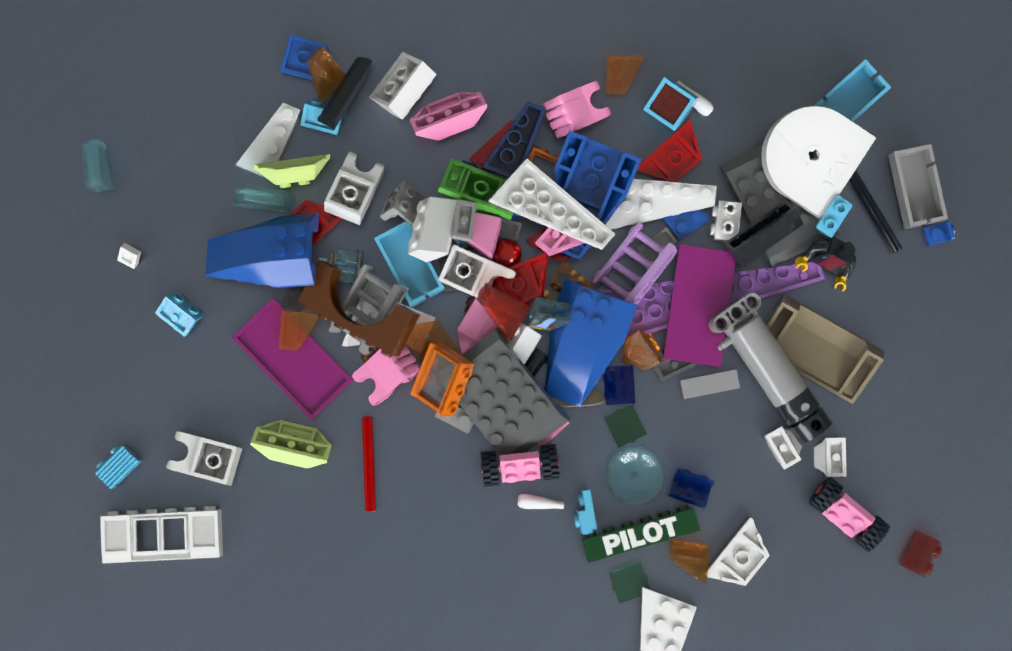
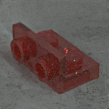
[901,531,943,578]

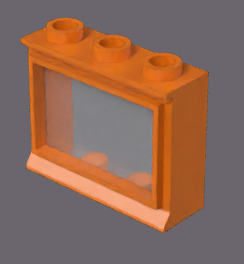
[410,343,474,416]

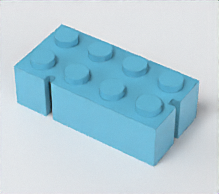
[814,59,891,122]
[374,221,445,308]

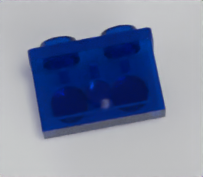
[603,365,636,405]
[668,469,714,508]

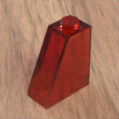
[476,283,530,340]

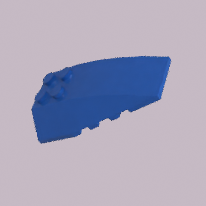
[546,130,642,260]
[205,213,319,288]
[545,279,638,407]

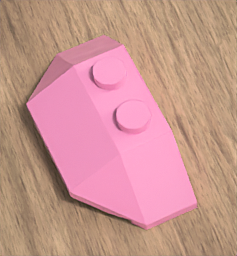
[410,92,487,141]
[457,297,515,355]

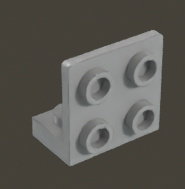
[379,181,426,226]

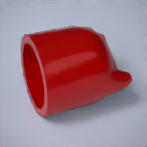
[492,238,522,268]

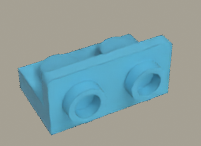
[300,98,342,135]
[816,195,853,238]
[155,292,203,337]

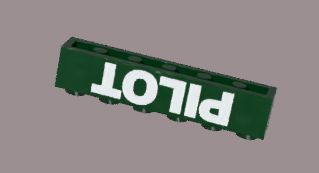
[581,505,700,563]

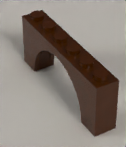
[298,260,420,358]

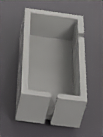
[888,144,948,229]

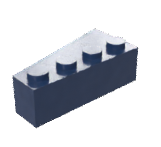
[481,101,546,178]

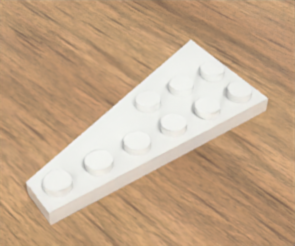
[606,179,717,230]
[640,587,697,651]

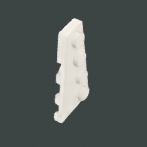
[236,103,302,178]

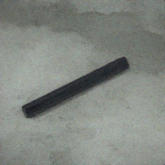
[849,170,902,254]

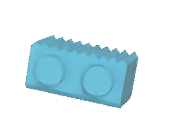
[94,445,142,489]

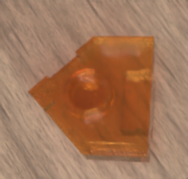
[621,328,663,371]

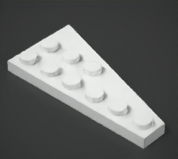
[489,159,615,250]

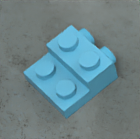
[573,488,597,535]

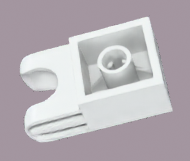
[324,151,385,225]
[438,245,516,307]
[166,431,242,486]

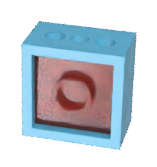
[643,77,699,131]

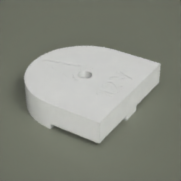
[761,106,876,219]

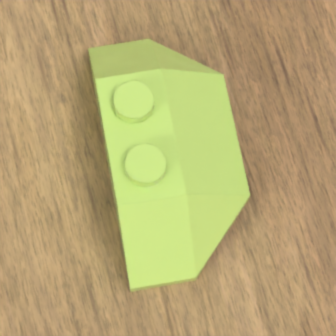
[252,154,330,188]
[251,420,332,468]

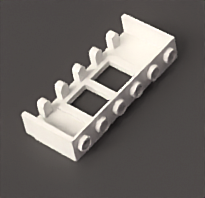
[100,506,223,563]

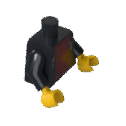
[795,237,856,291]

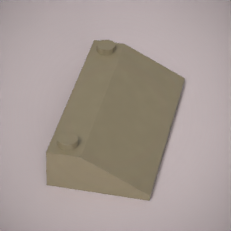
[766,294,884,404]

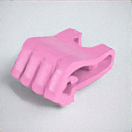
[543,81,611,138]
[352,347,420,406]

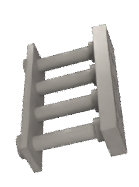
[328,264,409,355]

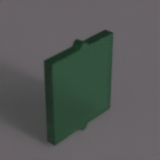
[604,404,647,448]
[609,562,651,604]

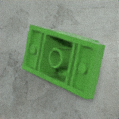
[438,158,514,220]

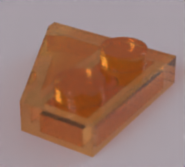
[307,47,345,101]
[606,55,644,95]
[278,310,319,351]
[669,540,710,584]

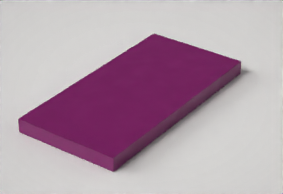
[663,244,735,367]
[232,298,353,420]

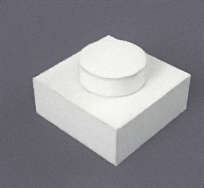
[117,243,141,269]

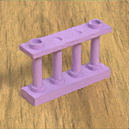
[592,222,678,304]

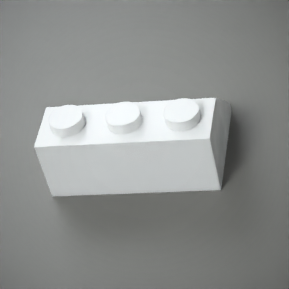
[369,52,436,120]
[408,197,457,262]

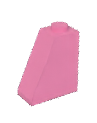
[462,212,502,260]

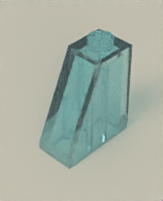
[81,139,114,193]
[233,185,292,212]

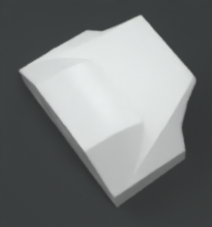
[764,426,802,469]
[814,438,847,477]

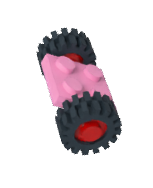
[480,444,560,487]
[808,477,890,552]

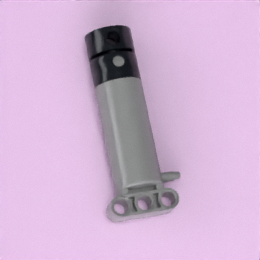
[708,293,832,444]

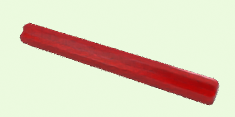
[362,416,376,512]

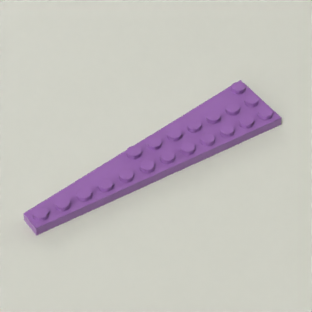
[598,262,825,341]

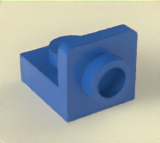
[922,221,955,247]

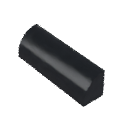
[317,57,372,130]
[724,200,803,268]

